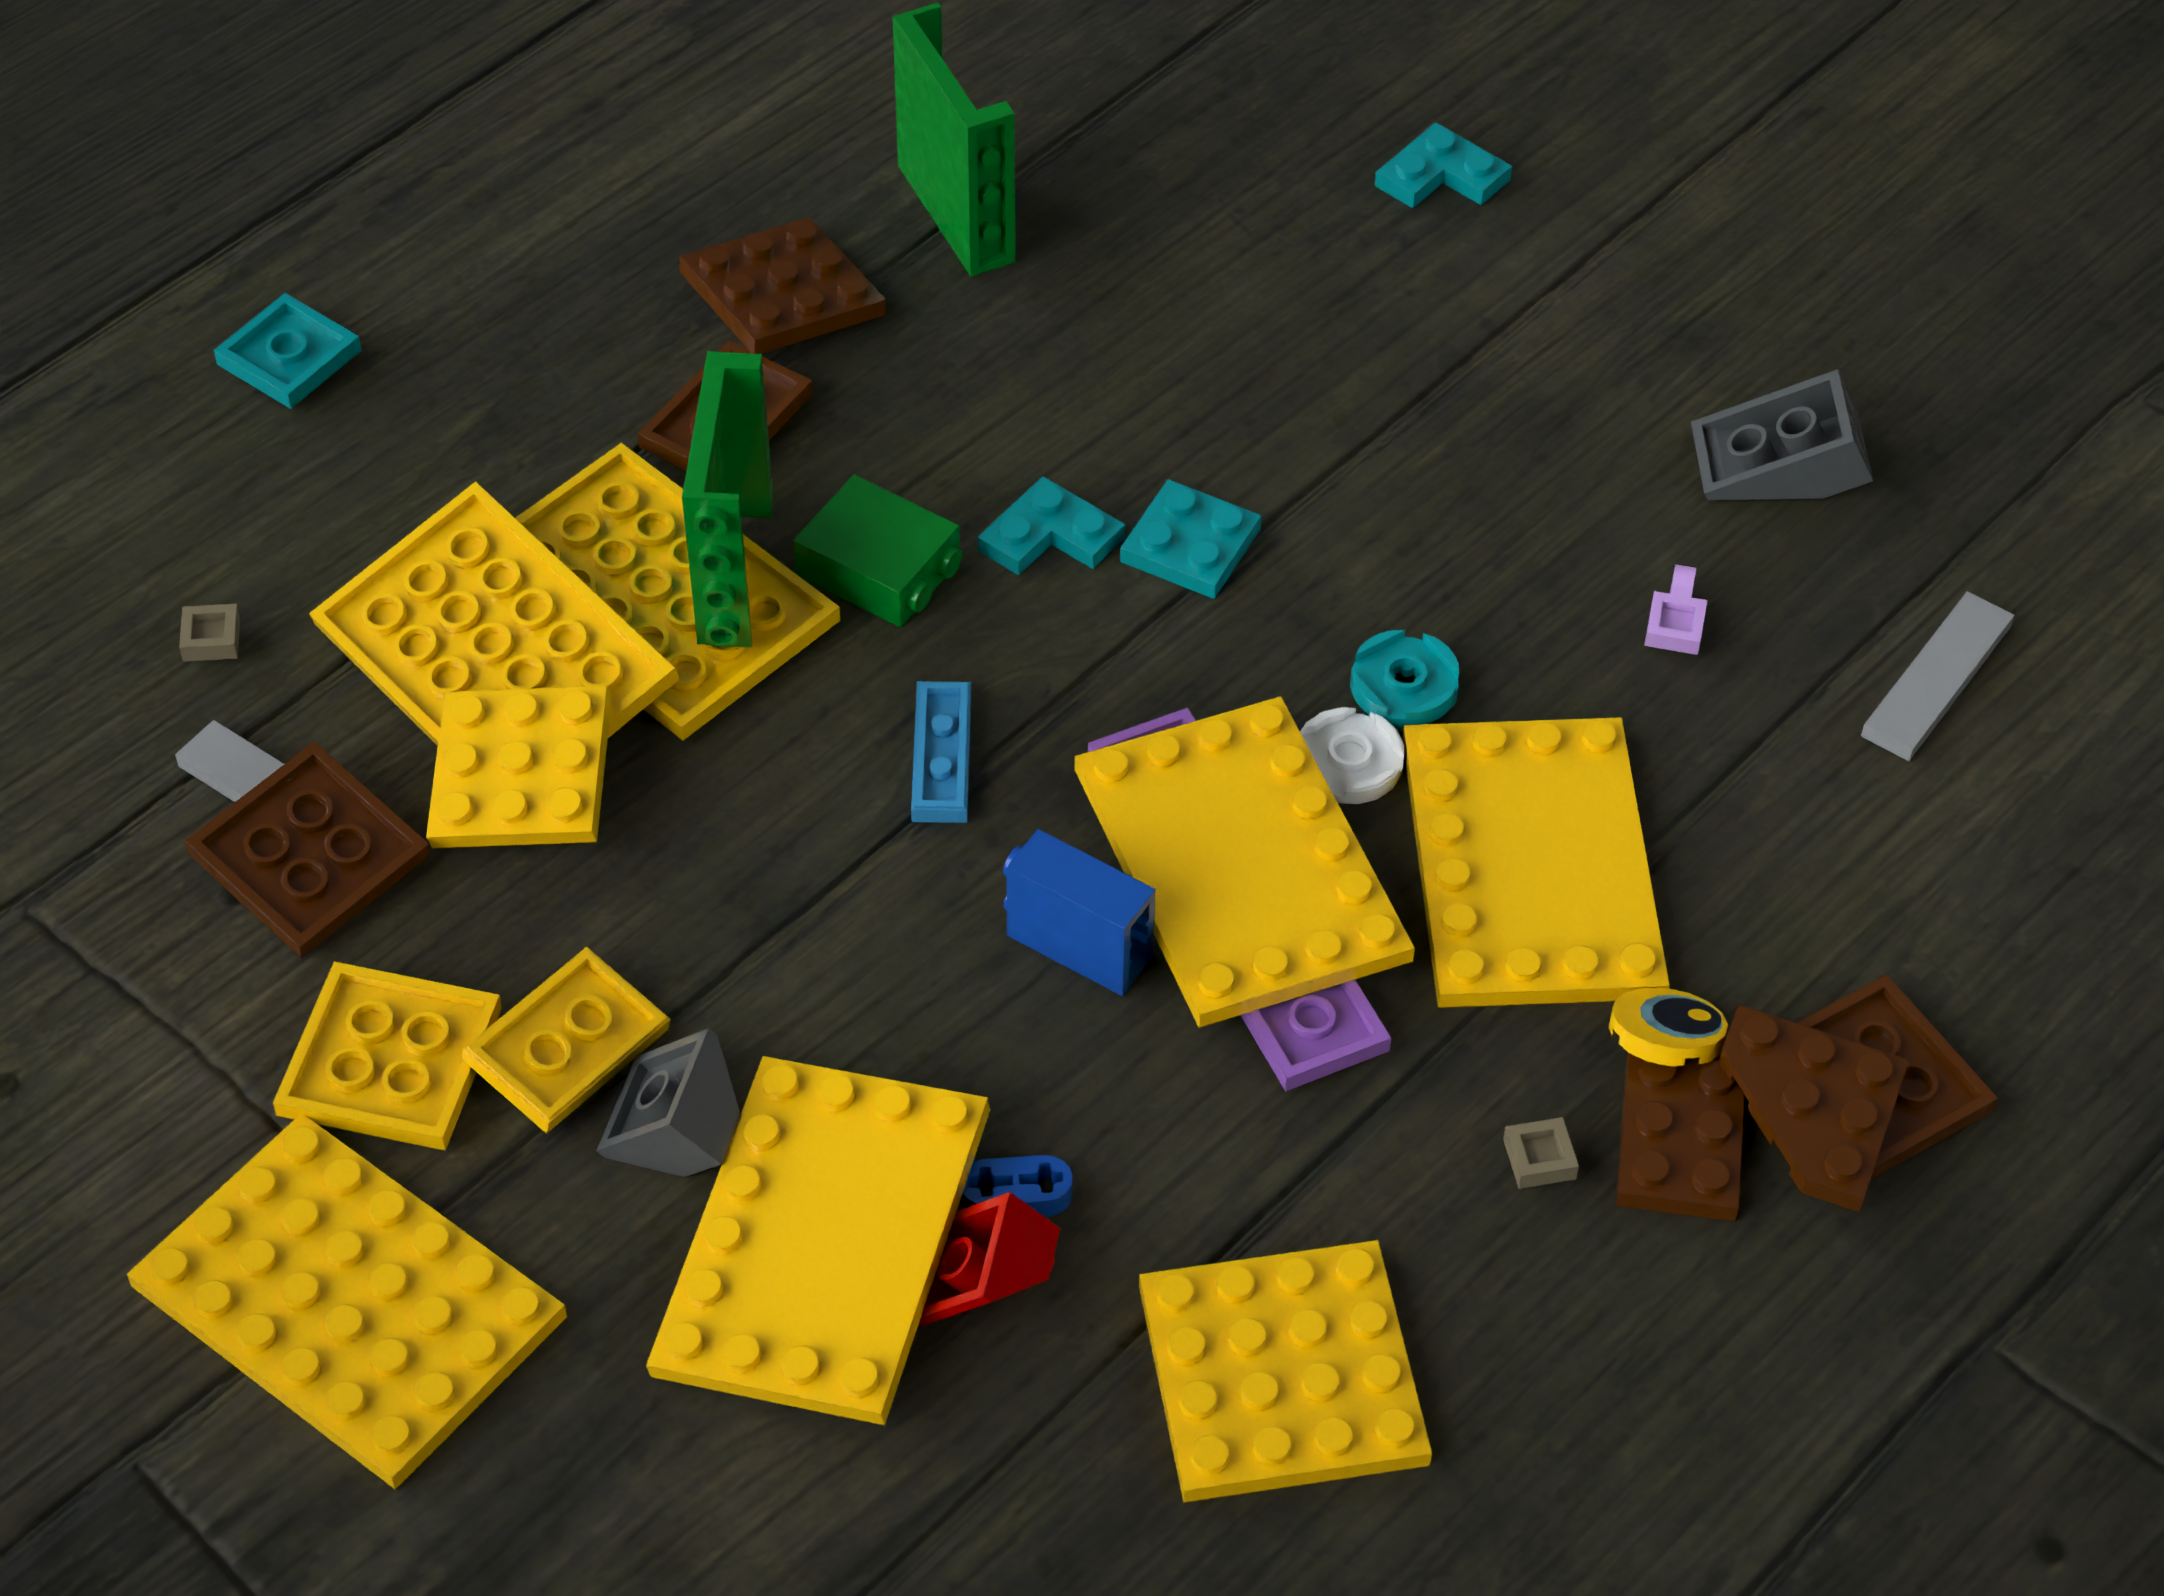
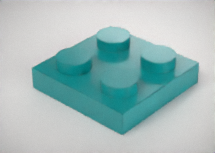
[214,293,362,409]
[1120,479,1262,599]

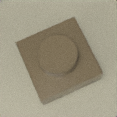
[179,604,240,662]
[1503,1117,1579,1189]

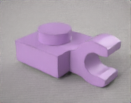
[1644,564,1707,655]

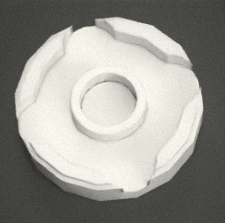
[1300,707,1405,805]

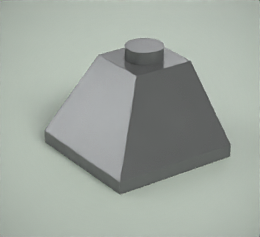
[596,1028,741,1177]

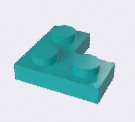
[1375,122,1512,208]
[977,476,1125,576]

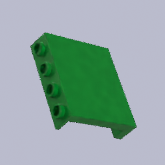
[892,2,1015,277]
[682,351,774,647]

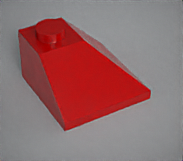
[918,1192,1061,1327]

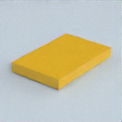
[462,947,671,1134]

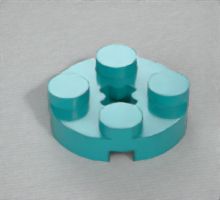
[1350,630,1459,733]

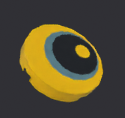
[1609,988,1728,1067]

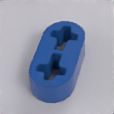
[960,1155,1073,1217]

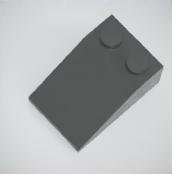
[1691,369,1873,500]

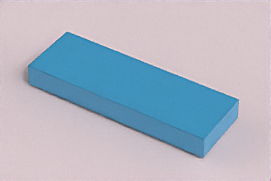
[911,681,971,823]

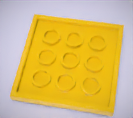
[1139,1240,1432,1502]

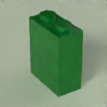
[793,474,963,628]

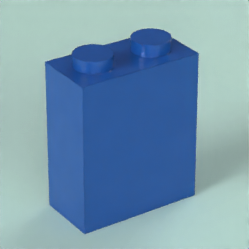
[1003,829,1156,996]

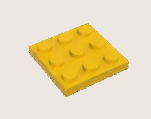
[426,685,612,848]
[273,961,502,1151]

